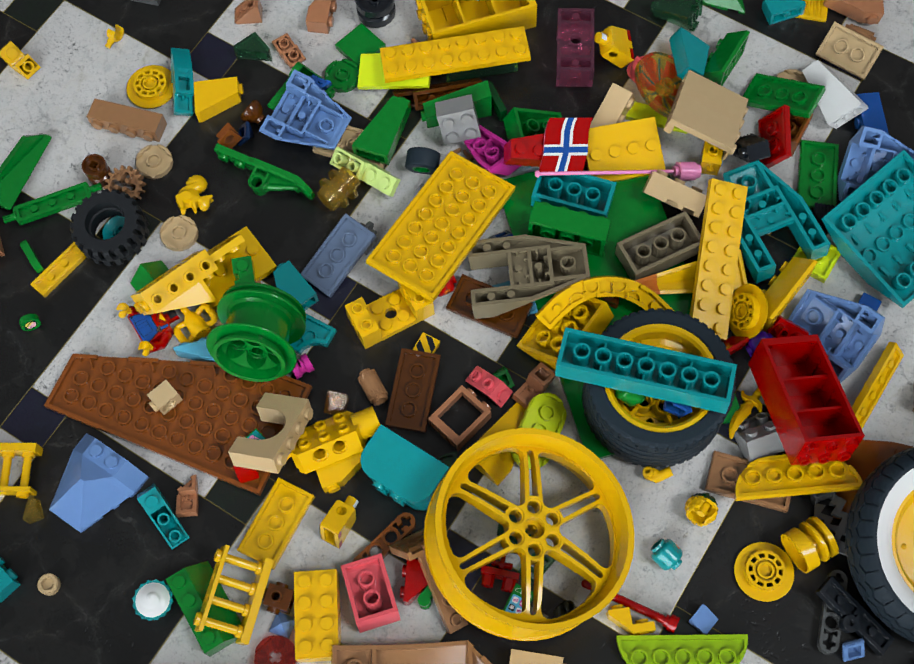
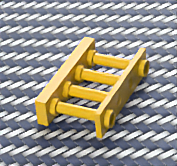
[0,443,43,499]
[193,545,274,646]

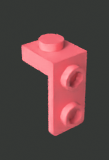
[465,366,513,408]

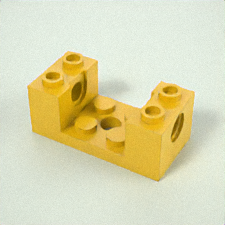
[345,282,435,349]

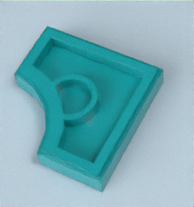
[290,314,337,355]

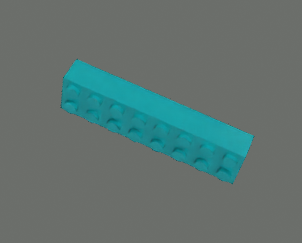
[555,327,737,414]

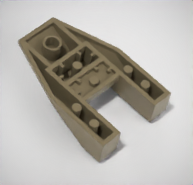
[468,235,590,319]

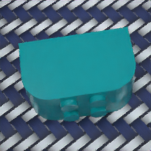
[361,424,450,511]

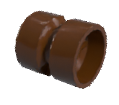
[81,154,113,187]

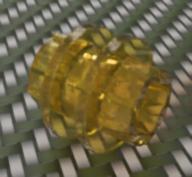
[317,166,360,211]

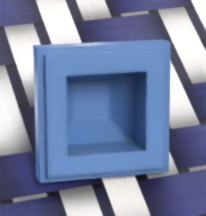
[269,612,295,640]
[842,638,865,662]

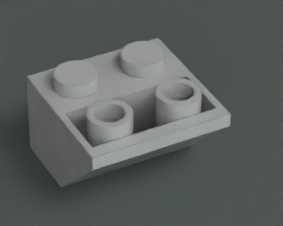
[734,412,785,463]

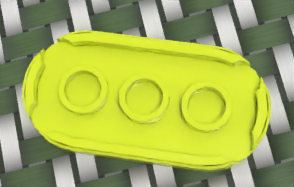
[511,393,567,470]

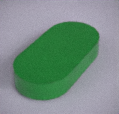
[20,239,45,273]

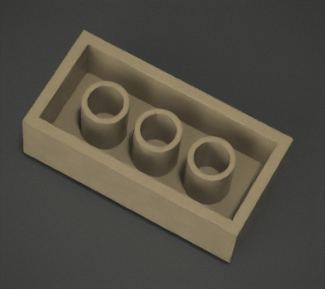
[615,211,701,280]

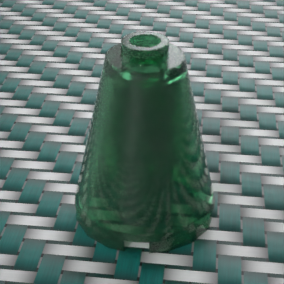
[651,0,703,32]

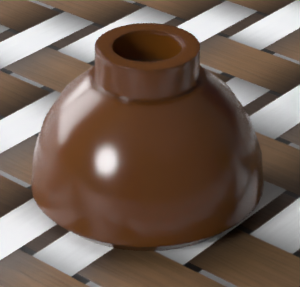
[240,100,265,124]

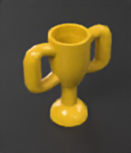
[173,303,218,343]

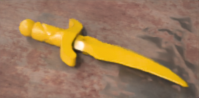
[729,388,762,439]

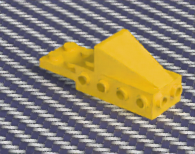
[130,234,245,316]

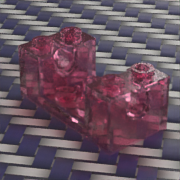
[556,8,594,87]

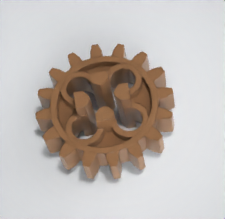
[104,165,146,200]

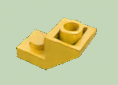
[0,41,41,80]
[606,604,656,635]

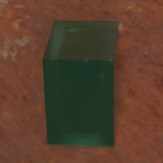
[234,32,272,61]

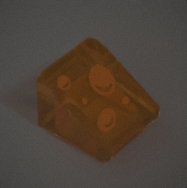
[324,390,349,415]

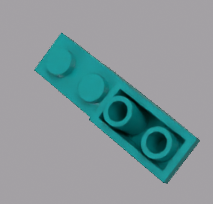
[171,48,194,116]

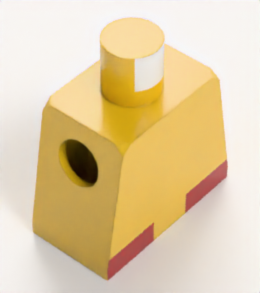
[594,26,635,69]
[320,496,359,549]

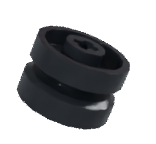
[355,0,396,28]

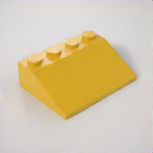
[516,290,614,371]

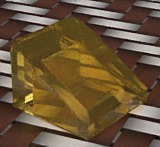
[23,495,44,524]

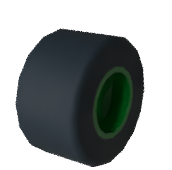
[405,147,440,175]

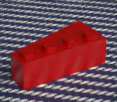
[504,133,544,167]

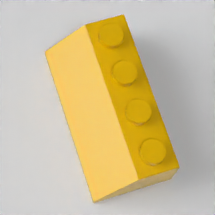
[761,257,818,333]

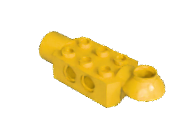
[287,406,380,474]

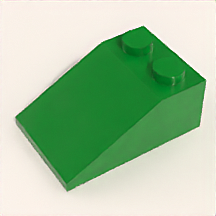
[503,107,562,141]

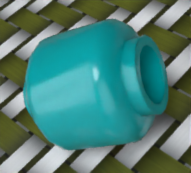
[651,538,683,570]

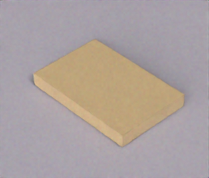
[815,21,884,80]

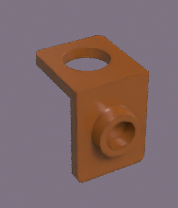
[216,123,242,149]

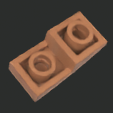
[272,33,306,69]

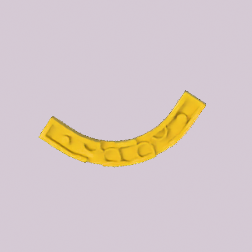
[535,276,674,330]

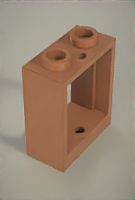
[428,385,491,451]

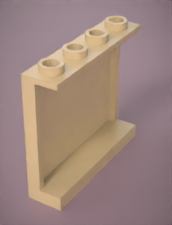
[663,70,749,160]

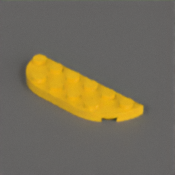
[735,454,863,501]

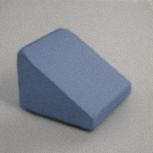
[688,604,719,635]

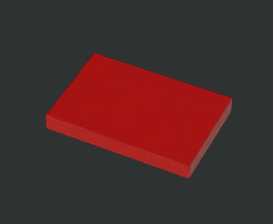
[758,104,791,169]

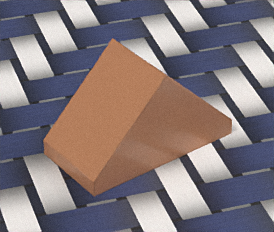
[235,0,262,24]

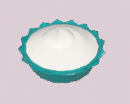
[132,579,173,621]

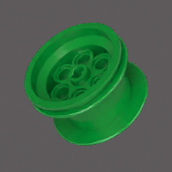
[206,283,306,382]

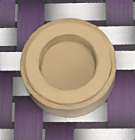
[37,573,61,596]

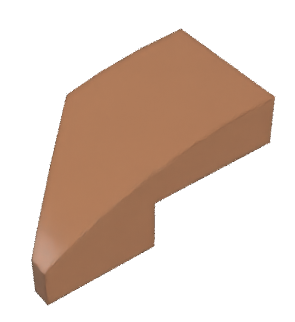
[176,474,198,518]

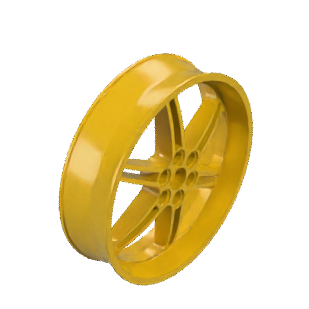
[424,428,634,641]

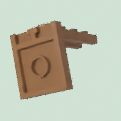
[389,528,468,634]

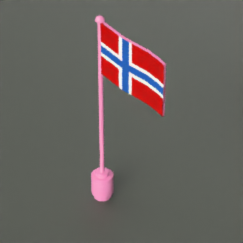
[535,118,702,181]

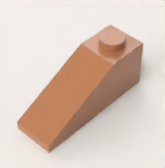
[823,0,884,25]

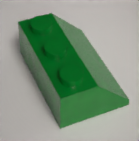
[703,30,750,86]

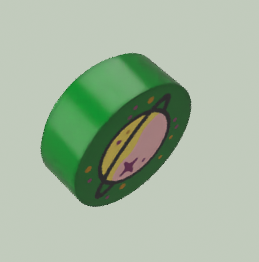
[19,314,41,331]

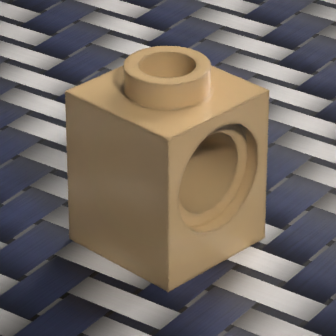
[147,380,183,415]

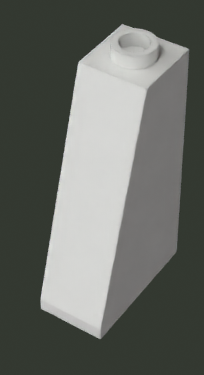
[802,60,869,129]

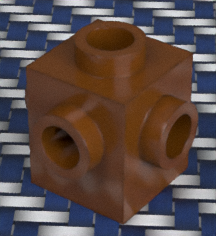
[262,582,294,615]

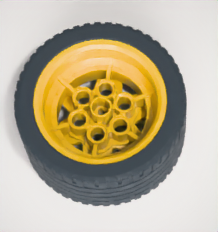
[582,308,736,468]

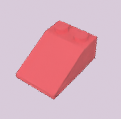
[341,553,401,633]

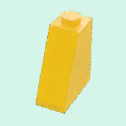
[194,77,244,123]

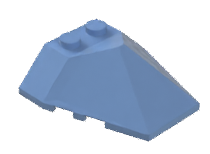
[259,69,352,150]
[838,126,914,201]
[788,289,885,383]
[49,433,149,533]

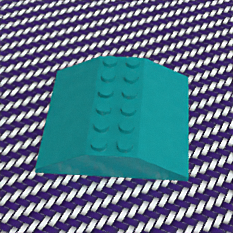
[821,150,914,308]

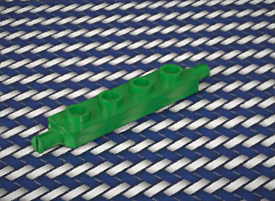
[2,182,103,225]

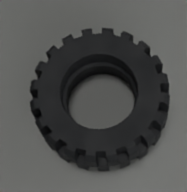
[70,189,149,266]

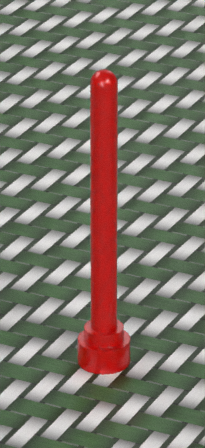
[581,579,680,634]

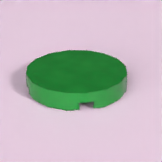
[325,59,359,93]

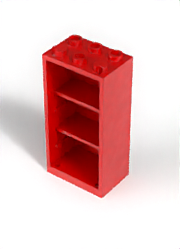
[748,334,865,466]

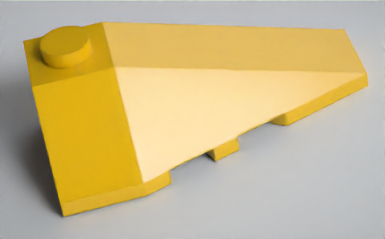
[475,402,526,486]

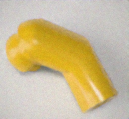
[642,466,674,483]

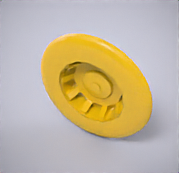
[126,65,173,109]
[729,284,768,339]
[734,542,794,602]

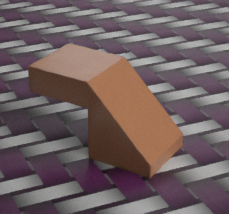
[512,362,556,409]

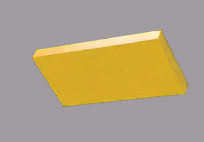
[237,477,315,570]

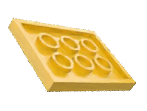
[586,117,666,182]
[204,226,277,311]

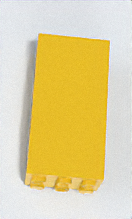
[415,0,537,41]

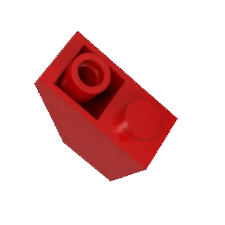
[400,559,428,605]

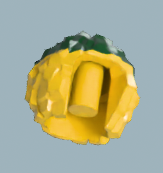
[685,492,719,527]

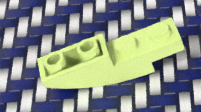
[329,147,400,197]

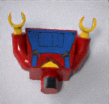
[116,303,180,356]

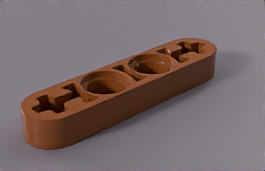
[352,512,416,562]

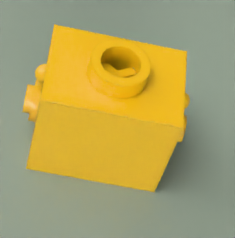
[700,141,724,176]

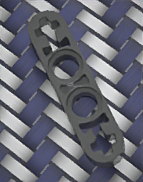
[817,570,848,655]

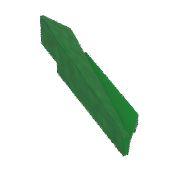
[0,133,52,210]

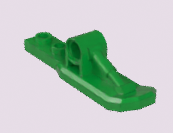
[214,143,315,200]

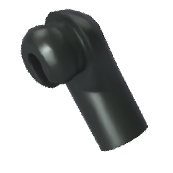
[554,600,575,618]

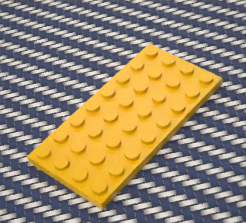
[366,151,516,302]

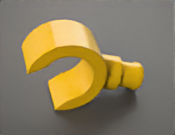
[105,24,124,49]

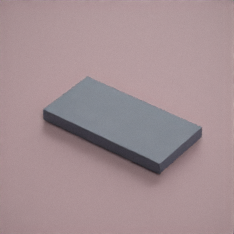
[301,213,376,298]

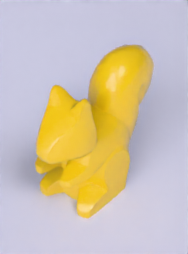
[175,175,214,215]

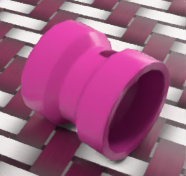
[292,353,314,379]

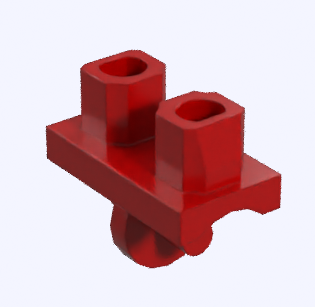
[767,315,809,338]
[481,556,520,593]

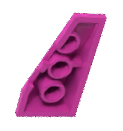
[463,125,521,176]

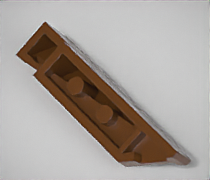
[392,78,482,110]

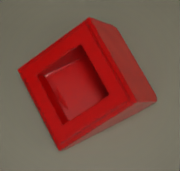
[233,465,259,483]

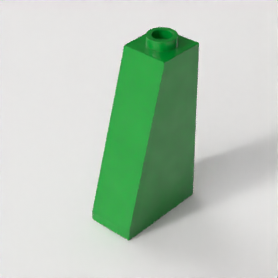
[420,80,492,128]
[352,96,411,165]

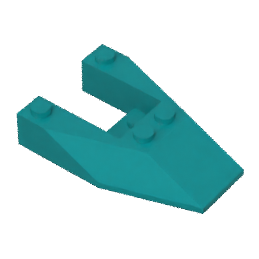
[723,160,831,283]

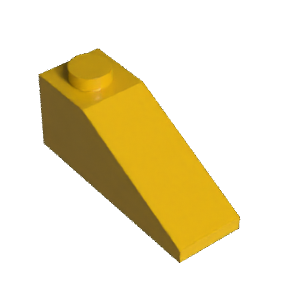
[316,451,362,493]

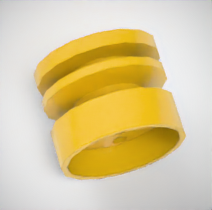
[781,516,839,574]

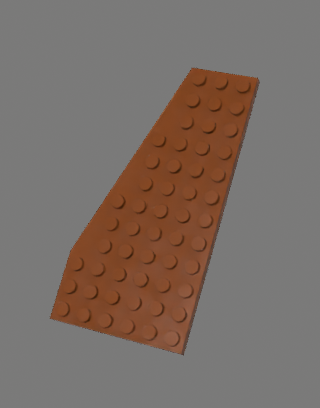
[44,354,312,496]

